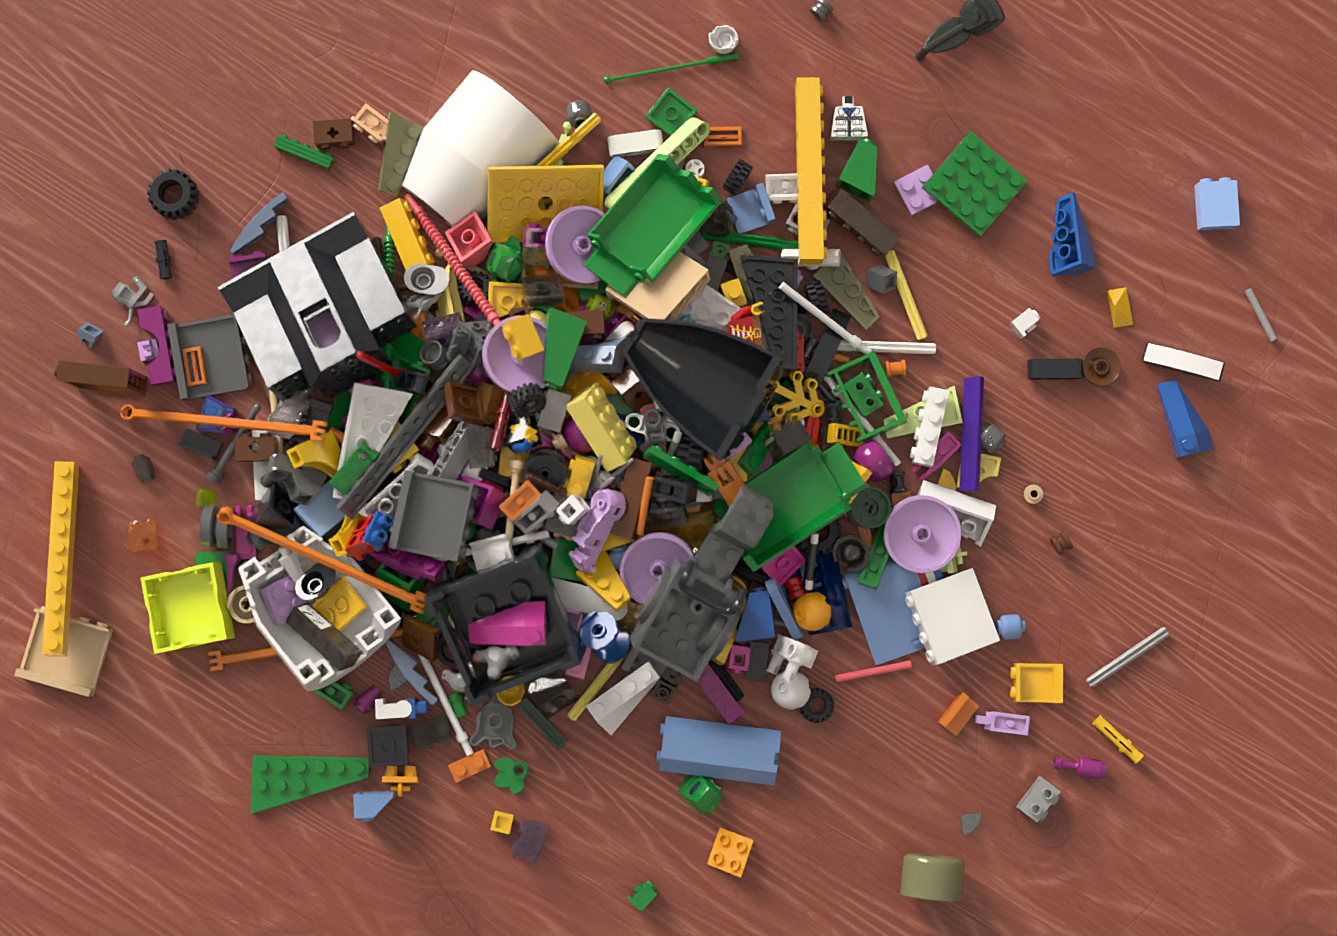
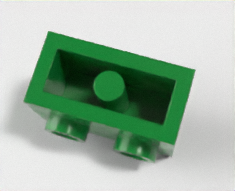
[844,371,885,417]
[313,681,355,710]

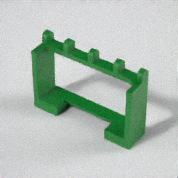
[826,351,907,443]

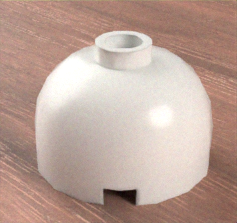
[771,671,811,710]

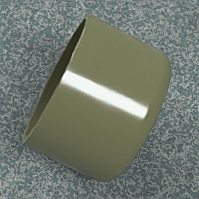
[900,853,965,902]

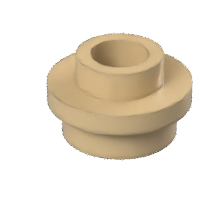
[1024,485,1043,504]

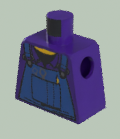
[195,395,241,435]

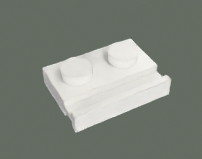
[469,533,514,571]

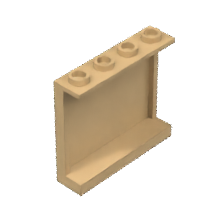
[605,252,710,320]
[14,606,113,697]

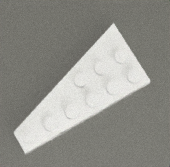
[675,284,770,351]
[333,382,413,499]

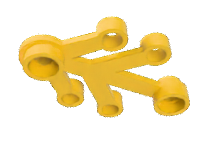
[772,370,825,425]

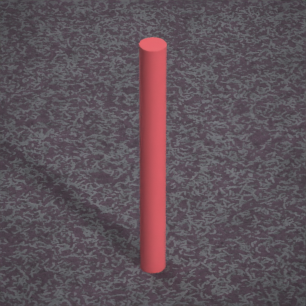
[835,661,912,683]

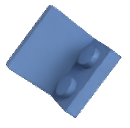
[727,183,775,233]

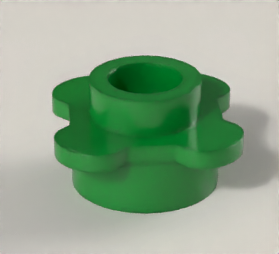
[709,241,731,262]

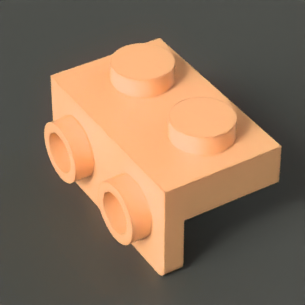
[351,103,388,145]

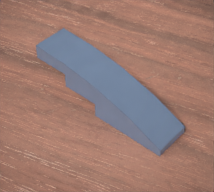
[230,192,290,255]
[385,639,439,705]

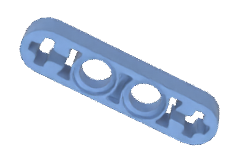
[765,578,803,640]

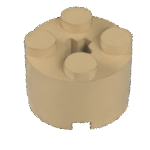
[227,585,256,623]

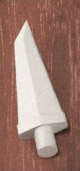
[279,546,310,604]

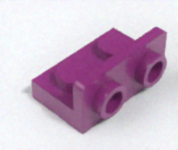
[228,251,269,279]

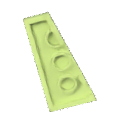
[883,385,963,439]

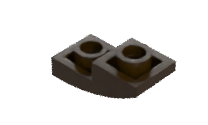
[651,666,684,705]

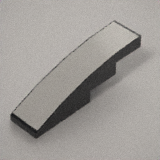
[1142,342,1225,382]

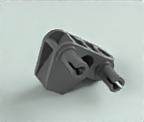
[260,454,327,506]

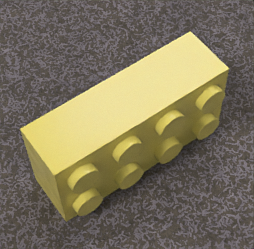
[566,382,637,472]

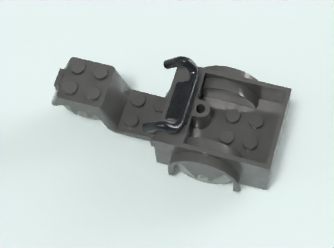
[629,486,774,682]

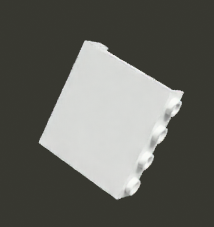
[905,568,1000,665]

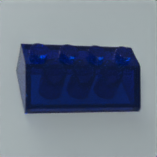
[795,551,853,636]

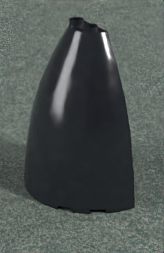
[623,318,785,460]

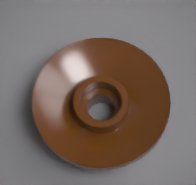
[1082,348,1120,386]

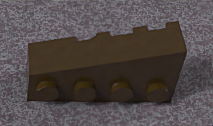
[823,189,900,256]

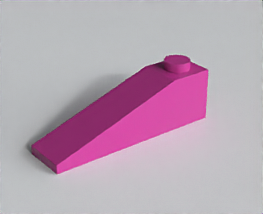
[468,601,548,646]

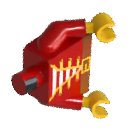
[725,302,765,346]

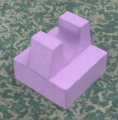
[137,339,159,362]

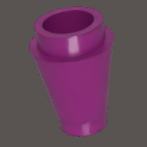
[353,686,381,714]

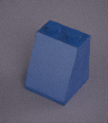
[736,587,776,643]

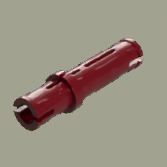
[489,393,512,452]

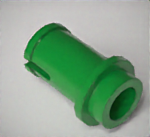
[448,692,468,718]

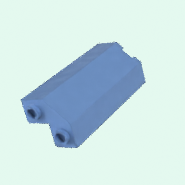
[656,716,781,786]

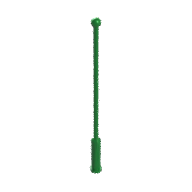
[604,51,739,84]

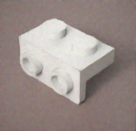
[765,174,798,204]

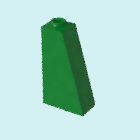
[542,307,587,391]

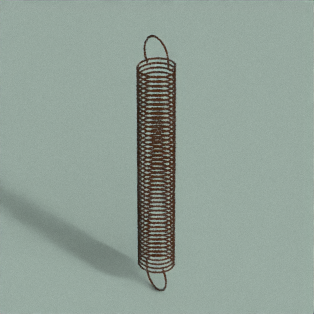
[520,470,568,499]

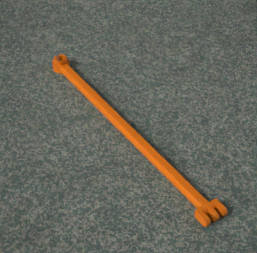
[120,405,327,442]
[217,507,427,613]
[208,627,403,671]

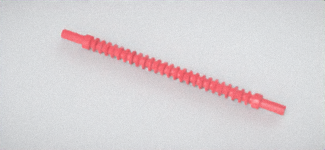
[404,193,501,326]

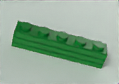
[274,135,335,170]

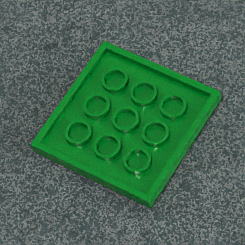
[922,131,1028,237]

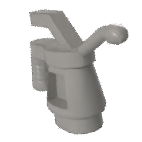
[111,276,154,327]
[405,293,443,321]

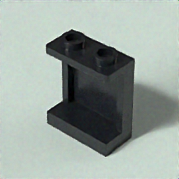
[282,393,333,446]

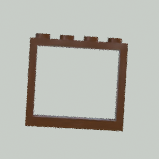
[55,361,147,396]

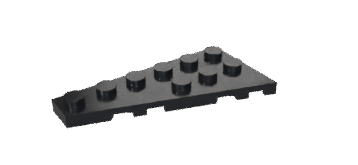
[740,255,798,371]

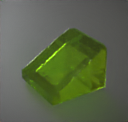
[195,488,216,508]

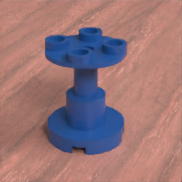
[579,612,631,664]

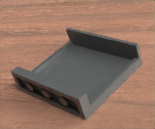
[167,312,254,401]
[388,470,479,562]

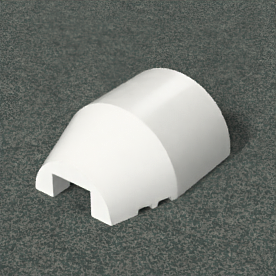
[402,70,558,227]
[239,526,401,691]

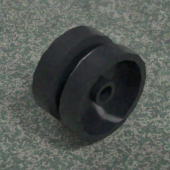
[523,446,567,495]

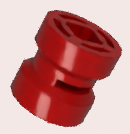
[783,577,807,602]

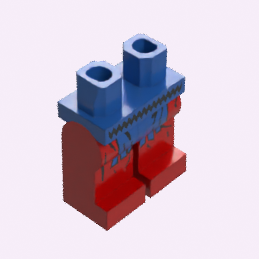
[345,511,394,561]

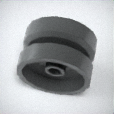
[199,505,235,549]

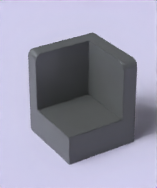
[866,264,897,294]

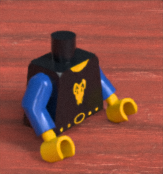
[502,412,543,453]

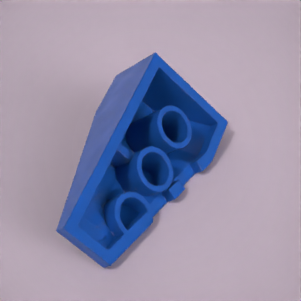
[1049,193,1096,276]
[1157,380,1214,458]

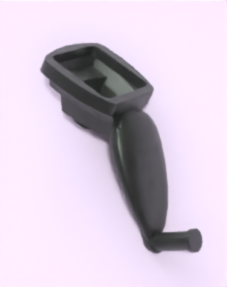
[915,0,1005,61]

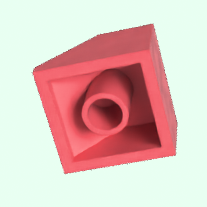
[445,211,493,269]

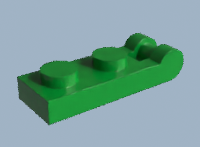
[738,422,779,476]
[329,441,379,495]

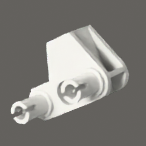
[766,634,818,682]

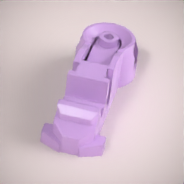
[569,489,626,573]

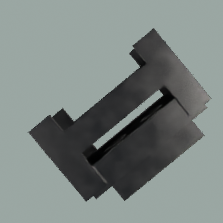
[424,542,587,707]

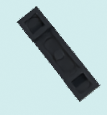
[803,308,851,384]

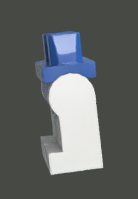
[375,697,428,719]

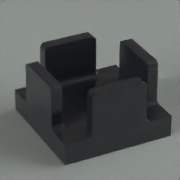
[367,725,410,767]

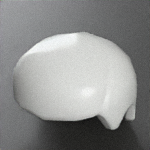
[709,25,739,54]

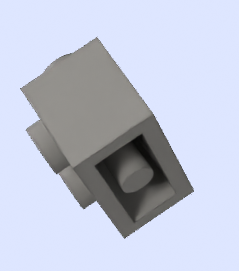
[535,388,571,433]
[513,490,559,534]
[1016,776,1060,823]

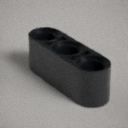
[1027,358,1083,380]

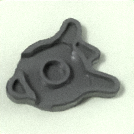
[469,695,518,750]

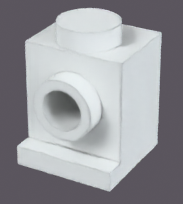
[1009,308,1040,339]
[556,494,591,525]

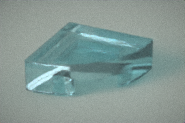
[389,664,407,691]
[961,813,981,835]

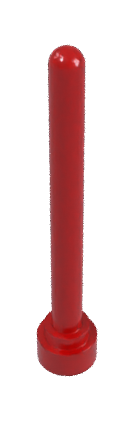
[357,352,410,377]

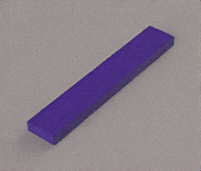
[959,376,984,492]

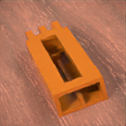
[703,454,747,507]

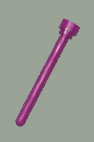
[220,552,241,645]

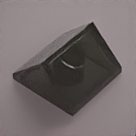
[521,275,565,308]

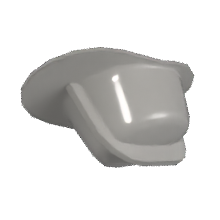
[404,263,449,295]

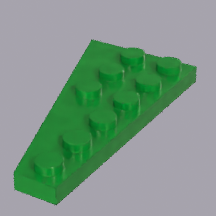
[251,755,370,814]

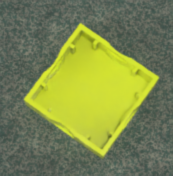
[141,562,235,654]

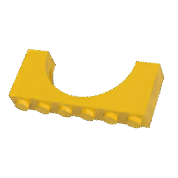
[286,431,367,557]

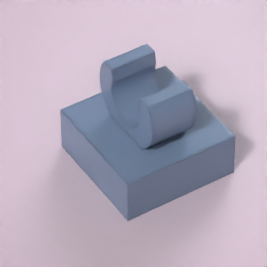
[77,322,104,348]

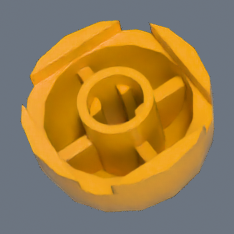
[792,592,831,631]

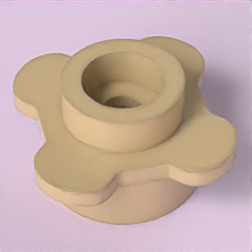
[552,432,568,452]

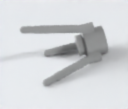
[592,455,634,491]

